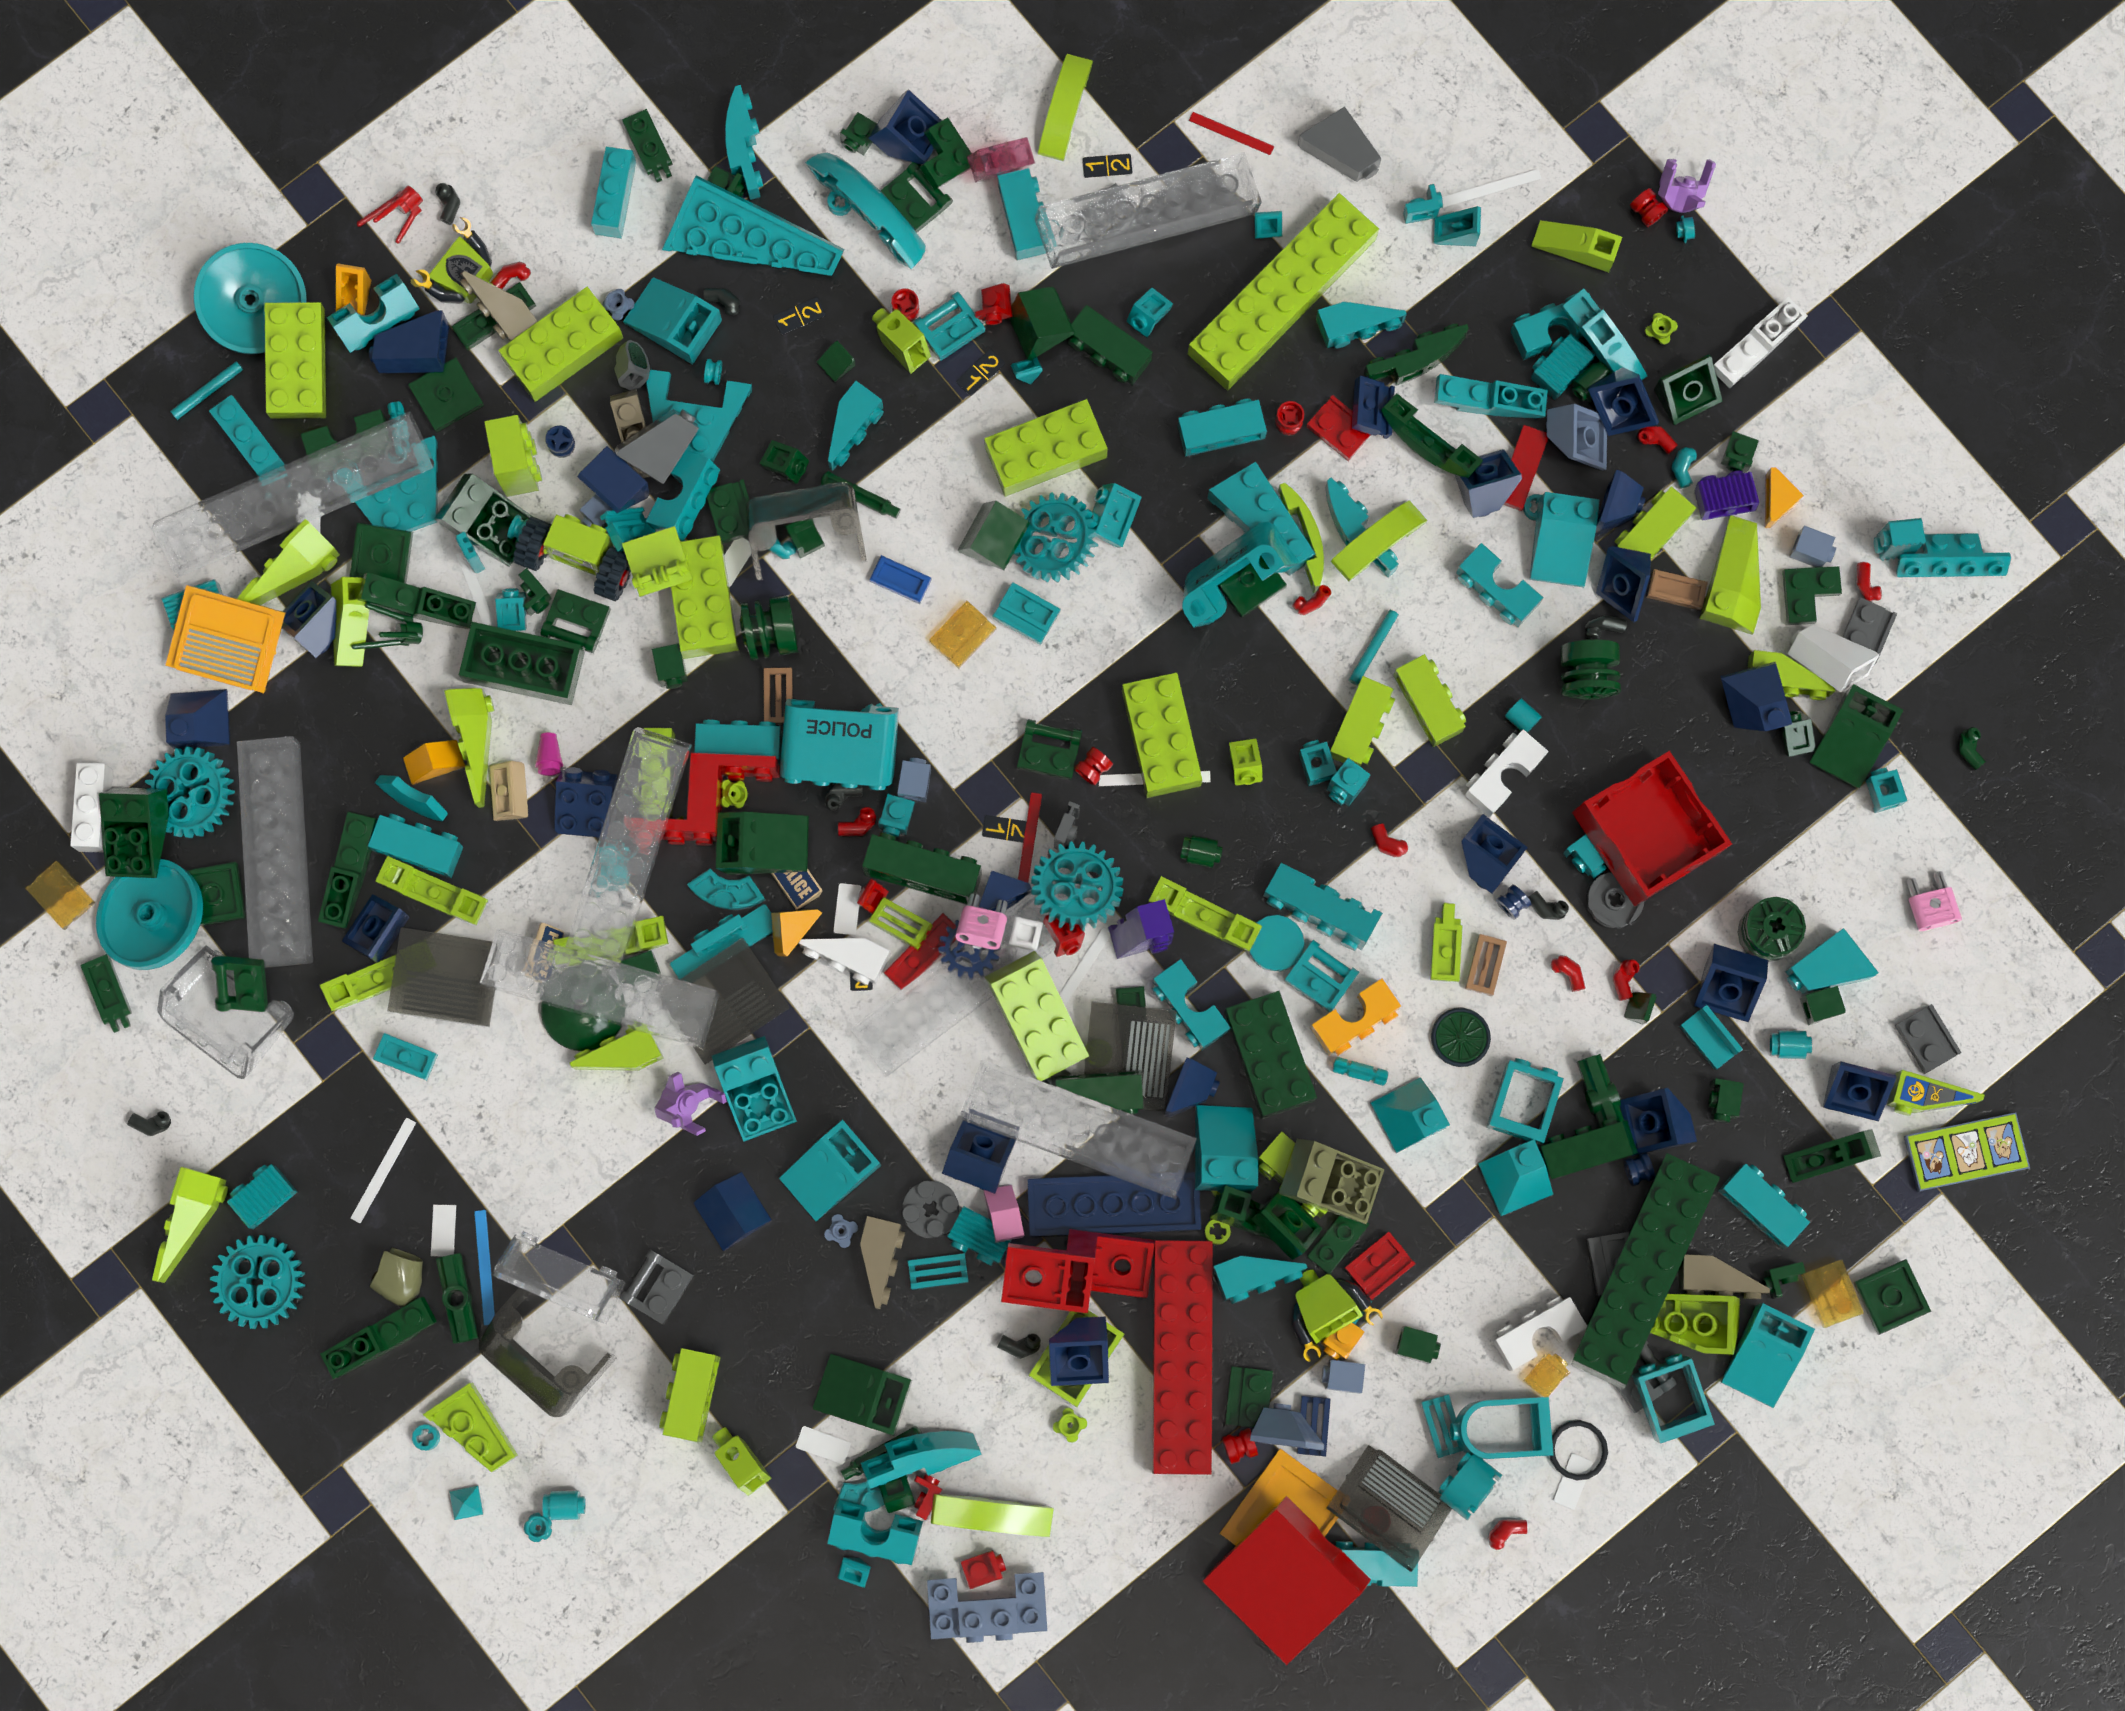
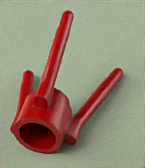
[357,185,423,244]

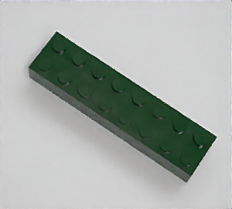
[1571,1153,1720,1390]

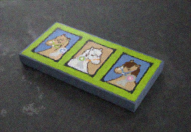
[1904,1113,2030,1192]

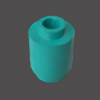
[1770,1030,1812,1059]
[542,1490,586,1520]

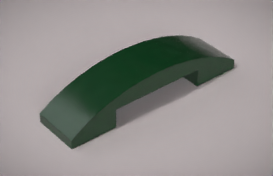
[1381,393,1483,478]

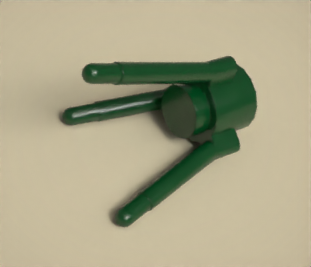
[351,603,423,650]

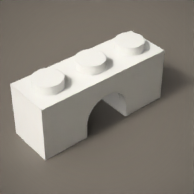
[1465,730,1549,817]
[71,763,113,852]
[1492,1296,1587,1371]

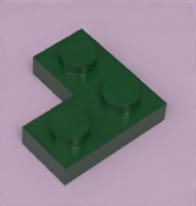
[919,117,978,191]
[1782,566,1842,625]

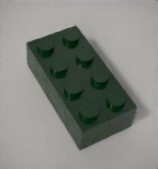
[458,622,585,705]
[862,832,982,906]
[1224,990,1317,1119]

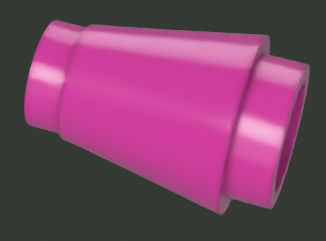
[535,732,563,776]

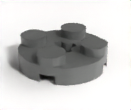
[1587,873,1644,928]
[903,1181,959,1238]

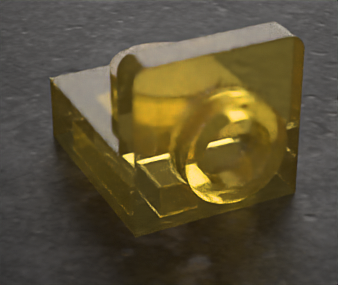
[1523,1353,1571,1397]

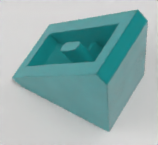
[1434,206,1481,247]

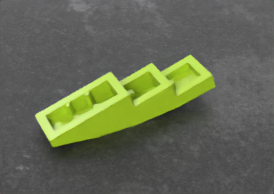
[930,1494,1054,1537]

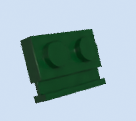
[707,479,758,544]
[1225,1366,1273,1428]

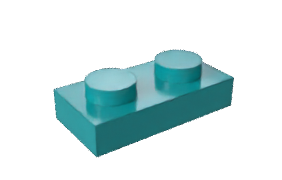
[373,1033,438,1081]

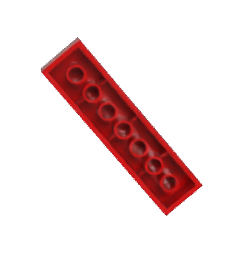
[1152,1241,1213,1475]

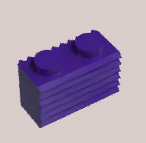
[1694,470,1759,521]

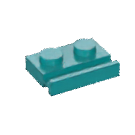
[600,507,655,552]
[993,582,1061,645]

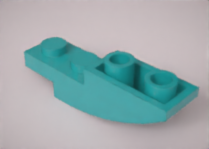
[726,85,763,200]
[1560,288,1647,380]
[1434,374,1548,418]
[1325,477,1399,578]
[861,1431,982,1489]

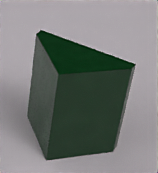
[1009,287,1075,361]
[1654,354,1722,425]
[957,500,1030,570]
[1251,1190,1323,1260]

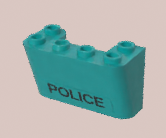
[1182,522,1300,628]
[779,699,899,790]

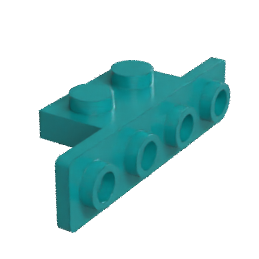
[1896,533,2011,577]
[670,905,773,987]

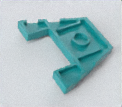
[646,370,752,462]
[332,436,438,531]

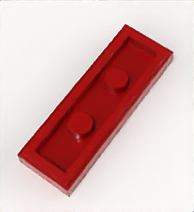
[1504,425,1548,511]
[884,913,957,993]

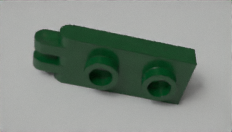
[622,109,673,183]
[80,954,132,1033]
[1307,1211,1373,1274]

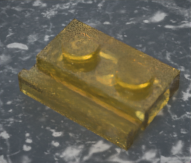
[929,601,997,669]
[26,861,96,930]
[1801,1259,1864,1328]

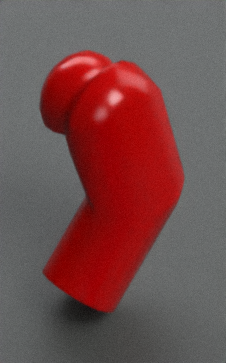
[1371,823,1408,857]
[1551,955,1586,992]
[1613,959,1640,1001]
[1488,1520,1527,1550]

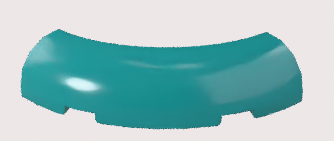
[805,152,926,269]

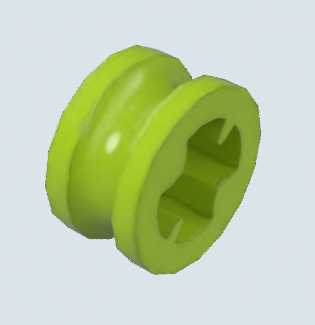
[1204,1220,1231,1245]

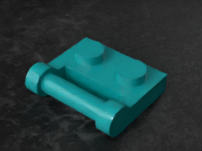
[912,291,985,361]
[1284,940,1359,1013]

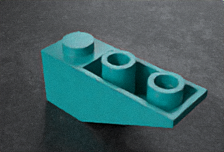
[1316,302,1407,349]
[828,381,884,471]

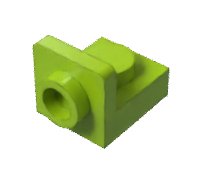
[1229,739,1263,785]

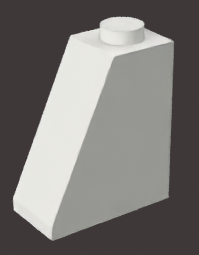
[1788,625,1879,692]

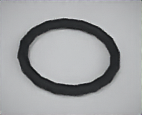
[1550,1420,1608,1481]

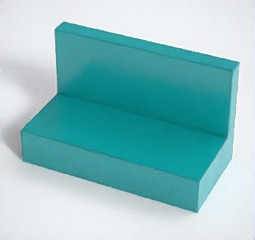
[1679,1005,1743,1070]

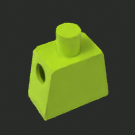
[872,308,931,374]
[712,1427,772,1496]

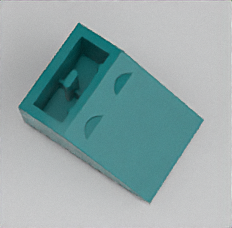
[623,277,722,365]
[712,1036,797,1142]
[779,1120,881,1222]
[1213,1256,1307,1304]
[1721,1303,1815,1408]

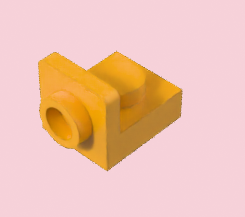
[1321,1323,1365,1361]

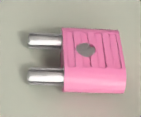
[1906,871,1962,931]
[955,893,1007,950]

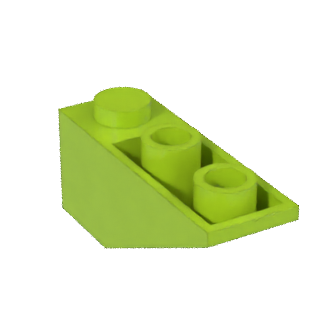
[1532,220,1622,273]
[331,577,370,667]
[1748,650,1835,700]
[570,1024,664,1071]

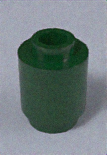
[1572,361,1612,402]
[1180,835,1223,868]

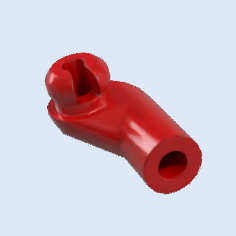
[490,261,531,289]
[1637,426,1678,454]
[1856,562,1882,602]
[1292,585,1332,615]
[838,807,876,836]

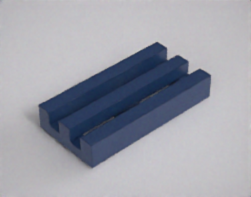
[1297,1396,1331,1457]

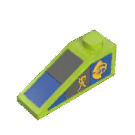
[1887,1070,1985,1116]

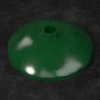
[541,967,626,1051]

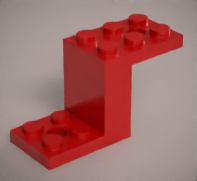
[629,753,780,846]
[1001,1229,1155,1313]

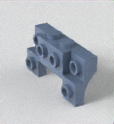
[927,1572,1047,1643]

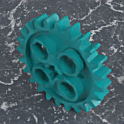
[1014,492,1099,583]
[145,747,235,838]
[1031,841,1124,931]
[210,1235,305,1329]

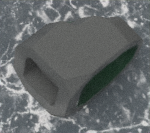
[614,340,650,390]

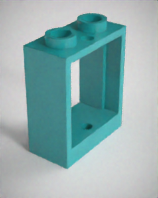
[1486,1058,1564,1145]
[1632,1353,1715,1444]

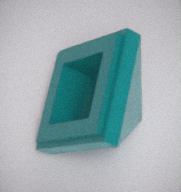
[1255,211,1282,238]
[1011,357,1043,384]
[450,1486,483,1520]
[837,1557,871,1588]

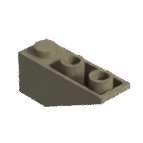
[460,271,538,341]
[610,389,650,478]
[860,1216,905,1310]
[1679,1255,1770,1299]

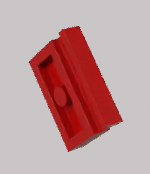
[1306,395,1371,461]
[1344,1232,1416,1300]

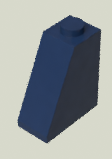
[369,310,449,373]

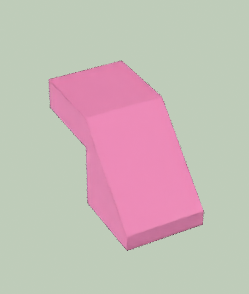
[984,1185,1024,1242]

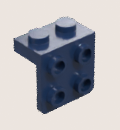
[555,767,617,838]

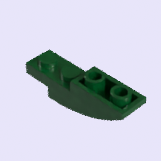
[1364,324,1469,386]
[358,572,476,629]
[318,811,377,928]
[320,1297,437,1379]

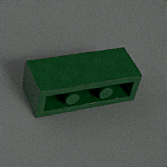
[1067,305,1153,386]
[1541,1117,1638,1179]

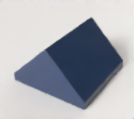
[1588,367,1659,436]
[577,446,650,513]
[1596,546,1651,622]
[978,871,1032,913]
[342,894,410,963]
[1823,1061,1896,1122]
[694,1172,772,1251]

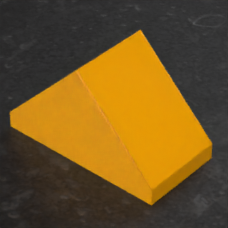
[336,264,372,315]
[1765,467,1804,528]
[403,740,465,785]
[771,909,822,957]

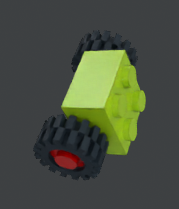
[513,514,631,602]

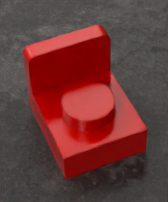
[975,283,1012,325]
[1043,914,1085,957]
[914,1473,943,1520]
[961,1550,1006,1590]

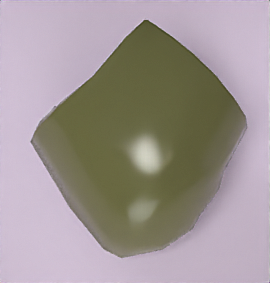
[370,1248,423,1307]

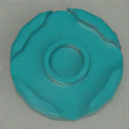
[1249,915,1304,971]

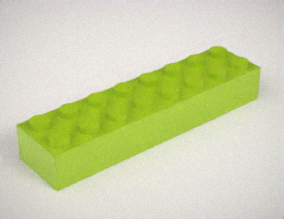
[1188,193,1379,391]

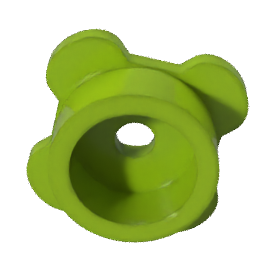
[1645,313,1678,345]
[720,780,748,808]
[1053,1408,1087,1443]

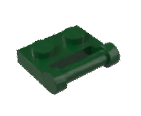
[881,162,953,232]
[540,589,611,653]
[1017,719,1082,780]
[211,956,268,1012]

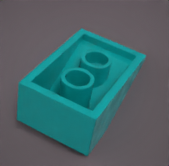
[1529,492,1599,588]
[1195,1105,1258,1193]

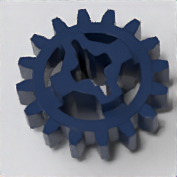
[938,920,1001,980]

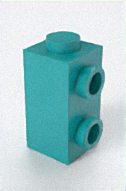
[1327,758,1370,807]

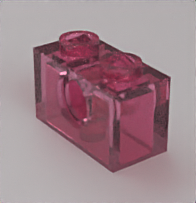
[967,137,1035,183]

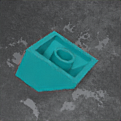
[1370,1077,1450,1153]
[1478,1140,1553,1217]

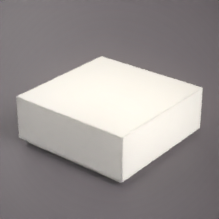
[1009,916,1043,952]

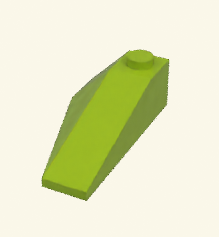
[1699,515,1761,635]
[237,519,340,605]
[444,688,495,808]
[152,1167,228,1283]
[1650,1294,1740,1355]

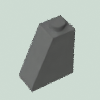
[1298,106,1381,182]
[615,409,699,484]

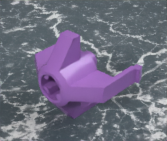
[1658,159,1716,213]
[655,1072,727,1136]

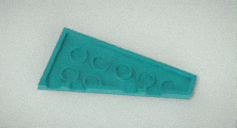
[662,175,845,276]

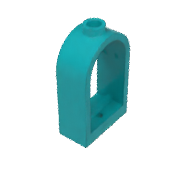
[1450,1397,1553,1459]

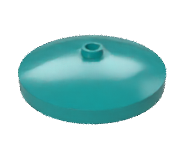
[194,243,306,354]
[96,859,203,970]

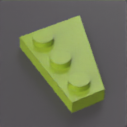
[423,1382,518,1472]

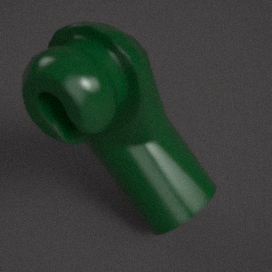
[1959,727,1986,770]

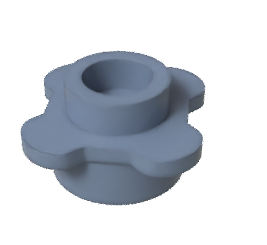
[602,289,634,320]
[824,1214,858,1248]

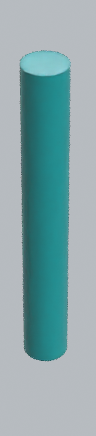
[170,361,243,420]
[1348,609,1399,685]

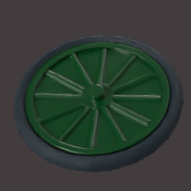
[1431,1008,1491,1067]

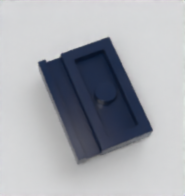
[1352,375,1395,439]

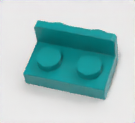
[1090,483,1142,548]

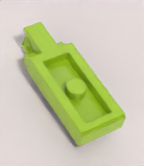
[1430,903,1463,982]

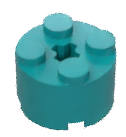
[1438,1452,1503,1521]

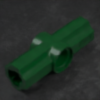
[1576,1054,1624,1128]
[436,1253,479,1344]

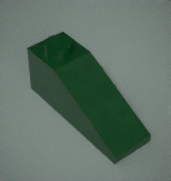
[1056,1070,1144,1114]
[1784,1129,1881,1183]

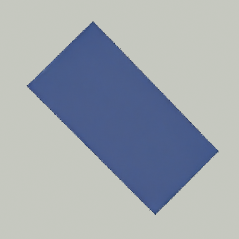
[870,555,932,604]

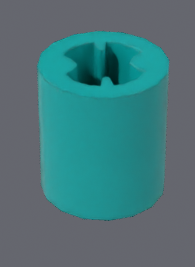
[1505,698,1542,733]

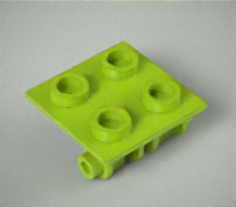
[622,526,693,597]

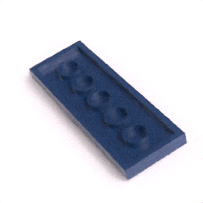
[1028,1172,1201,1237]

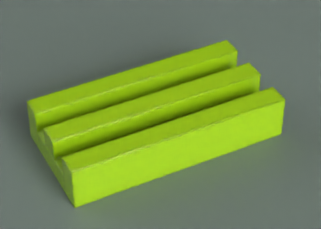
[869,897,933,950]

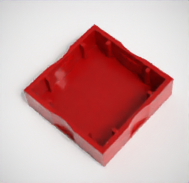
[1572,751,1732,907]
[1203,1496,1371,1665]

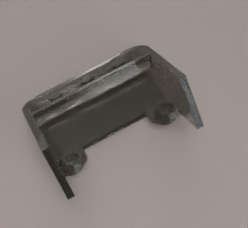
[745,482,868,582]
[479,1280,617,1417]

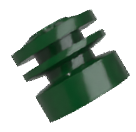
[739,595,798,661]
[1560,640,1621,700]
[1737,896,1806,962]

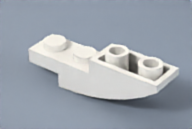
[1714,297,1808,388]

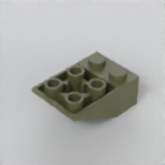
[1279,1139,1384,1224]

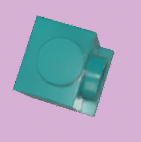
[1299,740,1337,786]
[1866,767,1908,813]
[1563,834,1607,878]

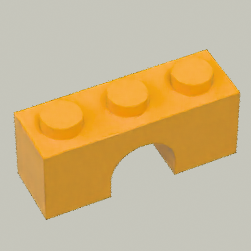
[1310,978,1401,1056]

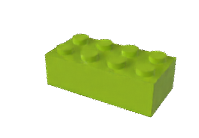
[498,286,623,402]
[265,303,326,418]
[984,399,1108,497]
[671,536,739,659]
[1122,673,1202,798]
[984,951,1089,1082]

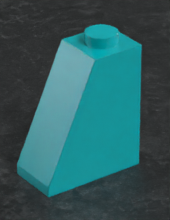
[1785,928,1879,994]

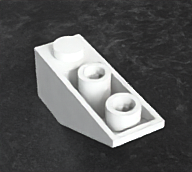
[799,938,891,985]

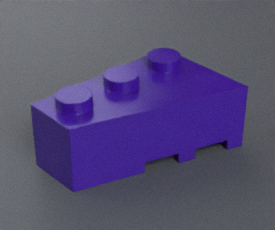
[1108,899,1174,959]

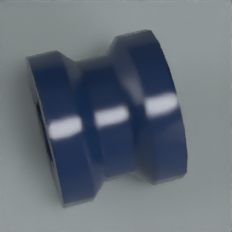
[545,425,575,458]
[1496,884,1531,920]
[1623,1153,1655,1186]

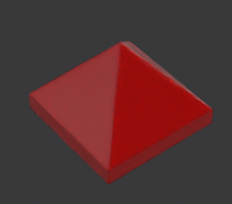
[857,879,889,915]

